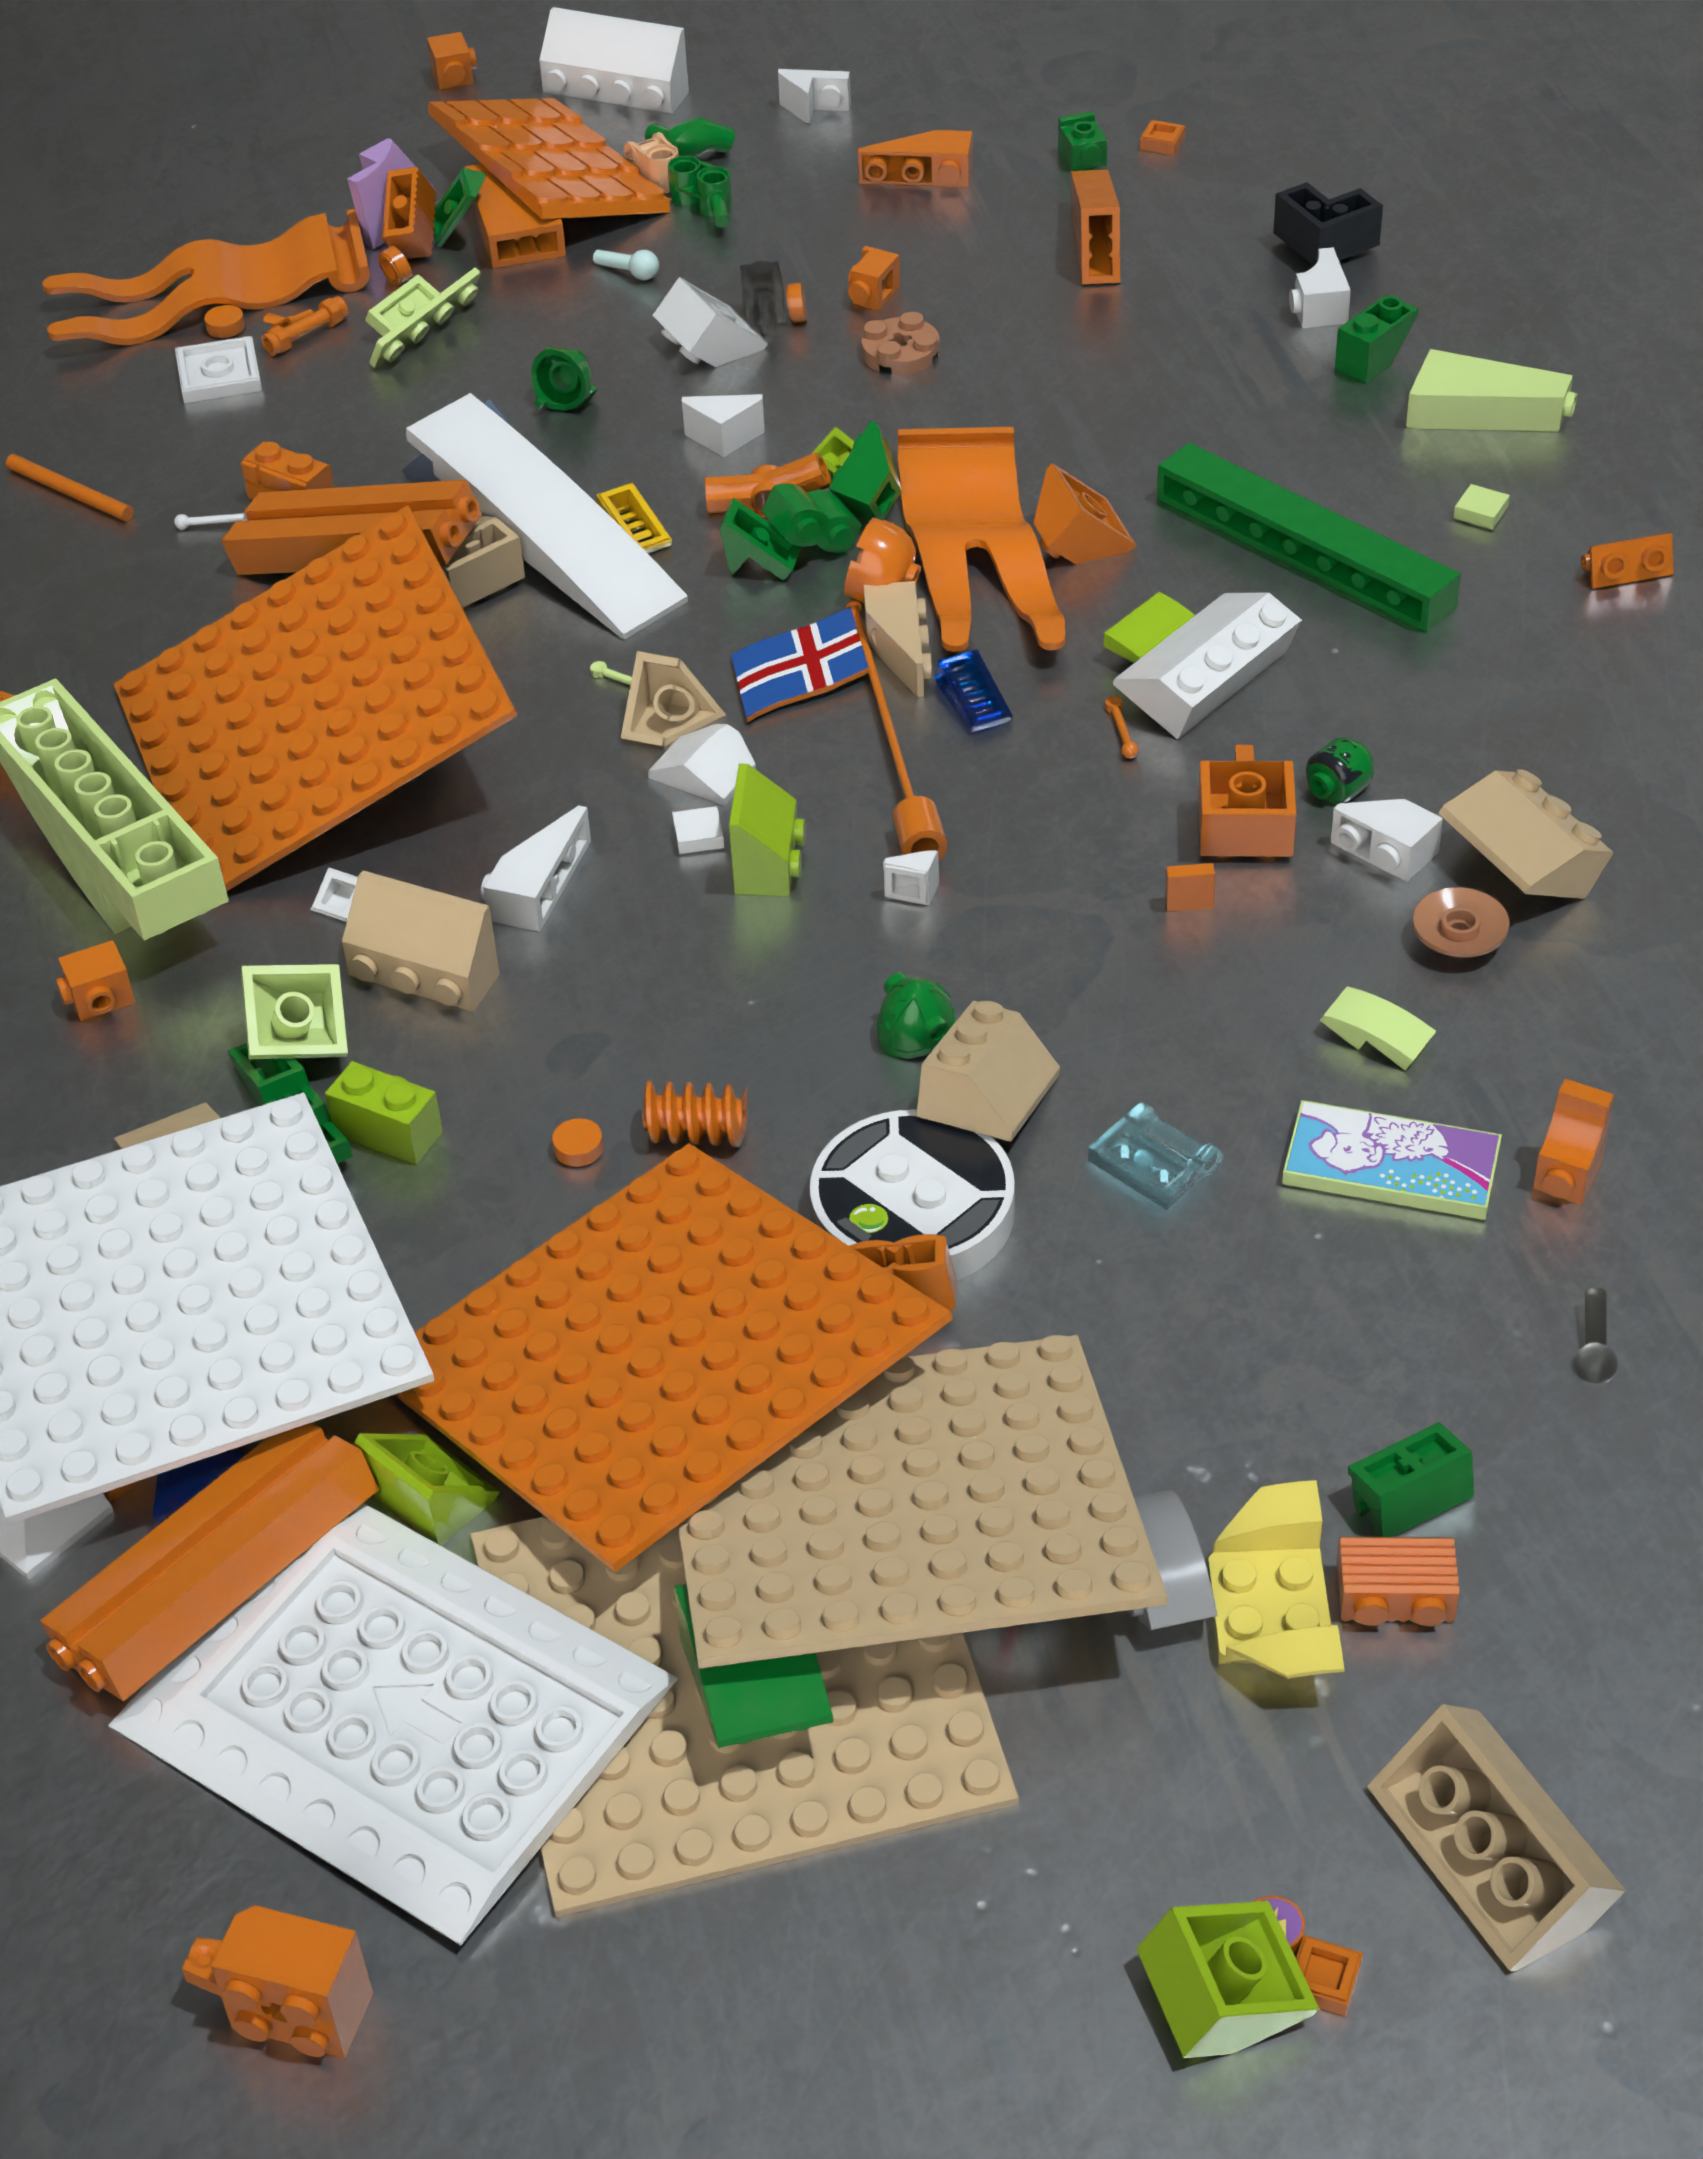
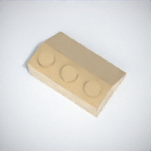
[1438,769,1614,899]
[342,870,500,1012]
[916,1001,1060,1141]

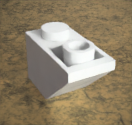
[1331,799,1443,882]

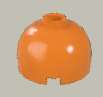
[844,517,921,604]

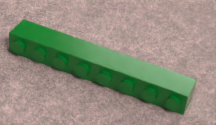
[1157,442,1461,633]

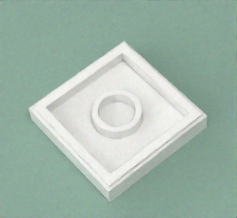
[175,336,262,403]

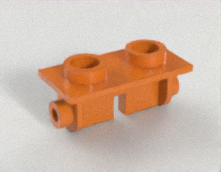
[1581,532,1674,589]

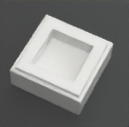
[672,806,724,854]

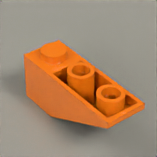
[858,130,973,187]

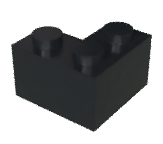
[1273,182,1383,266]

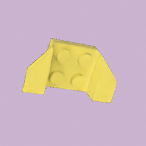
[1207,1480,1345,1679]

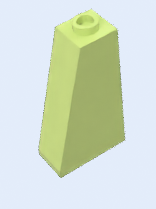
[1406,349,1577,432]

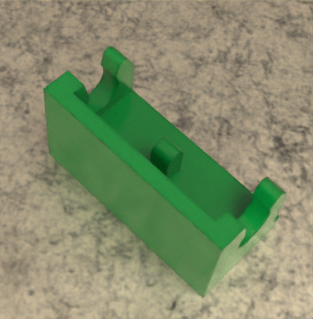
[1348,1422,1474,1537]

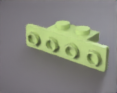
[365,267,481,369]

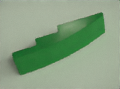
[228,1043,353,1164]

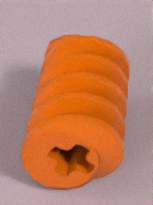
[642,1080,748,1147]

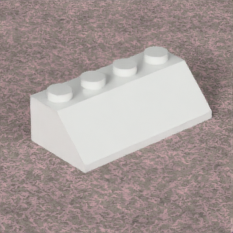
[539,7,689,114]
[1113,593,1302,740]

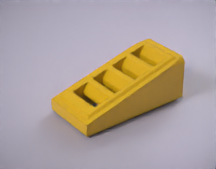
[596,482,672,554]

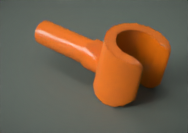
[263,309,313,334]

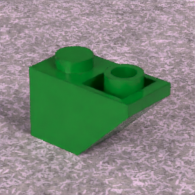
[1335,294,1419,383]
[828,420,902,521]

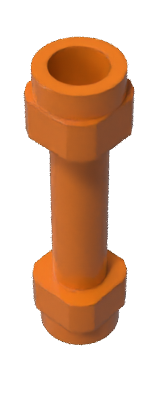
[261,296,349,356]

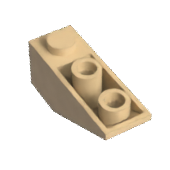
[864,581,932,698]

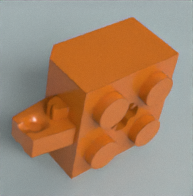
[1198,745,1296,857]
[182,1905,373,2058]

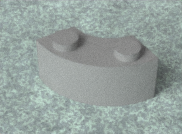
[1129,1489,1218,1630]

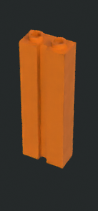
[221,479,482,575]
[40,1423,379,1702]

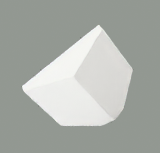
[648,724,756,806]

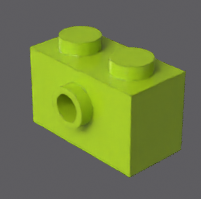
[325,1061,443,1165]

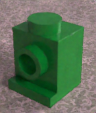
[1058,111,1107,171]

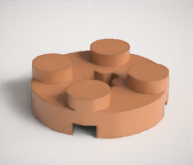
[861,311,940,375]

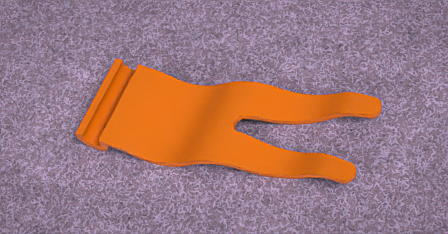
[42,209,370,345]
[898,427,1066,652]

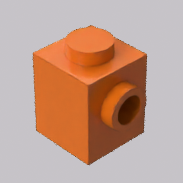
[427,32,477,90]
[55,940,135,1022]

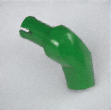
[645,117,735,157]

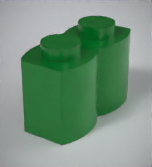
[762,483,862,553]

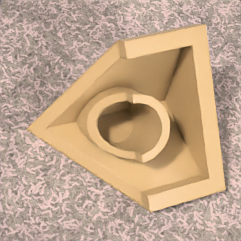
[621,651,726,747]

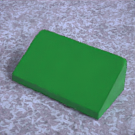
[433,168,486,247]

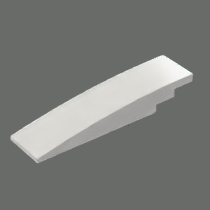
[406,393,688,640]

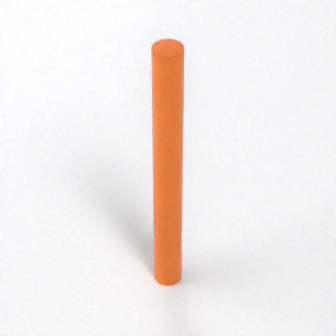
[6,454,134,522]

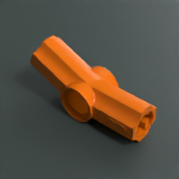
[705,452,831,519]

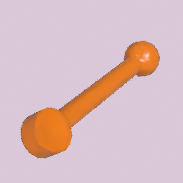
[1105,696,1139,759]

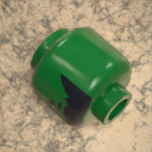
[1306,737,1374,804]

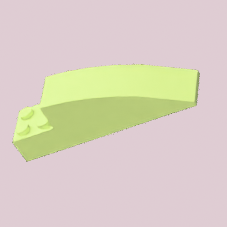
[0,678,229,941]

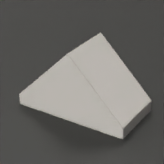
[682,394,765,457]

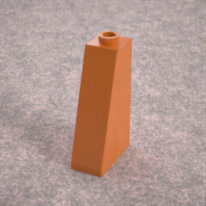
[464,164,566,269]
[1071,170,1120,284]

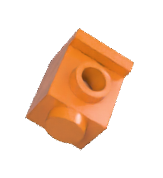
[848,246,900,311]

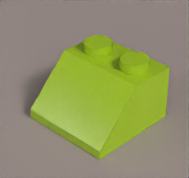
[729,763,806,896]
[1136,1901,1319,2058]

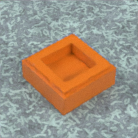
[1139,120,1186,156]
[1165,863,1215,912]
[1296,1935,1363,2016]

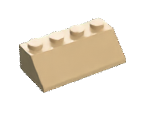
[1366,1704,1626,1972]

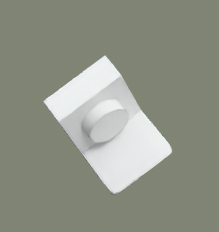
[778,69,851,123]

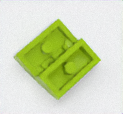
[1103,592,1195,663]

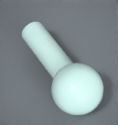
[593,249,659,281]

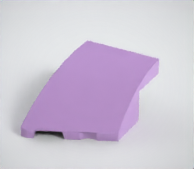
[347,138,435,249]

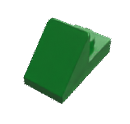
[719,498,801,580]

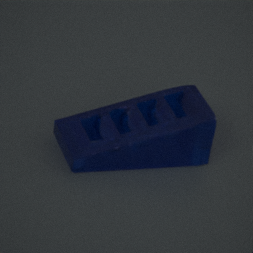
[934,649,1013,732]

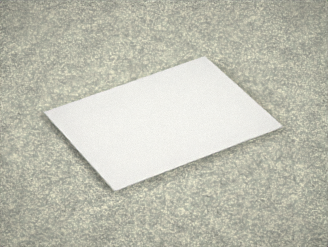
[108,1503,678,1946]

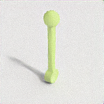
[590,661,632,685]

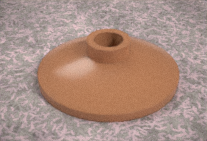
[1412,887,1509,957]

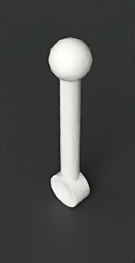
[174,513,248,530]

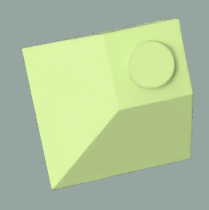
[241,964,348,1059]

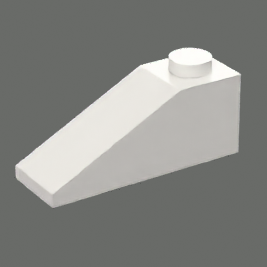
[481,805,591,932]

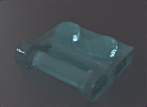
[1088,1102,1225,1210]

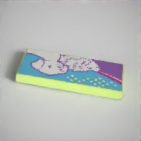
[1282,1100,1502,1220]

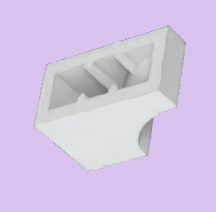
[1289,247,1351,328]

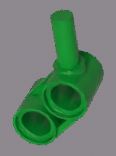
[668,155,732,228]

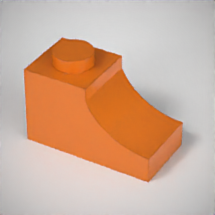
[1533,1078,1615,1205]

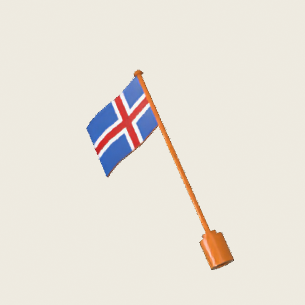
[731,600,948,860]

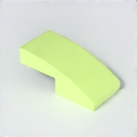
[1320,986,1436,1071]

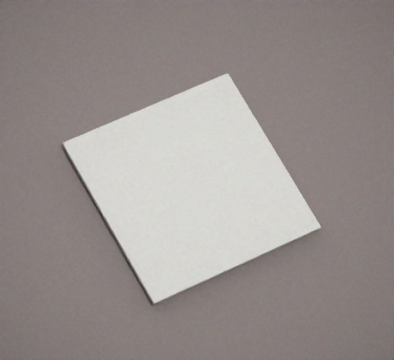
[0,1093,435,1525]

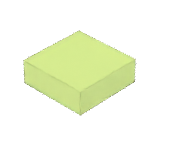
[1454,484,1510,530]

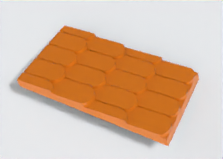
[428,98,670,219]

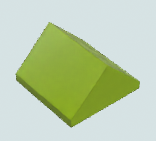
[354,1433,500,1546]

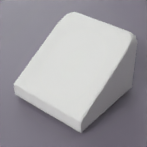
[883,850,939,906]
[311,867,358,923]

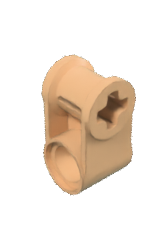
[624,132,679,193]

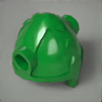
[531,346,598,411]
[877,972,955,1059]

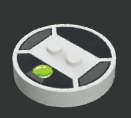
[810,1109,1015,1281]

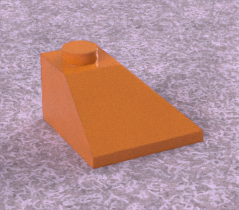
[1033,463,1137,565]

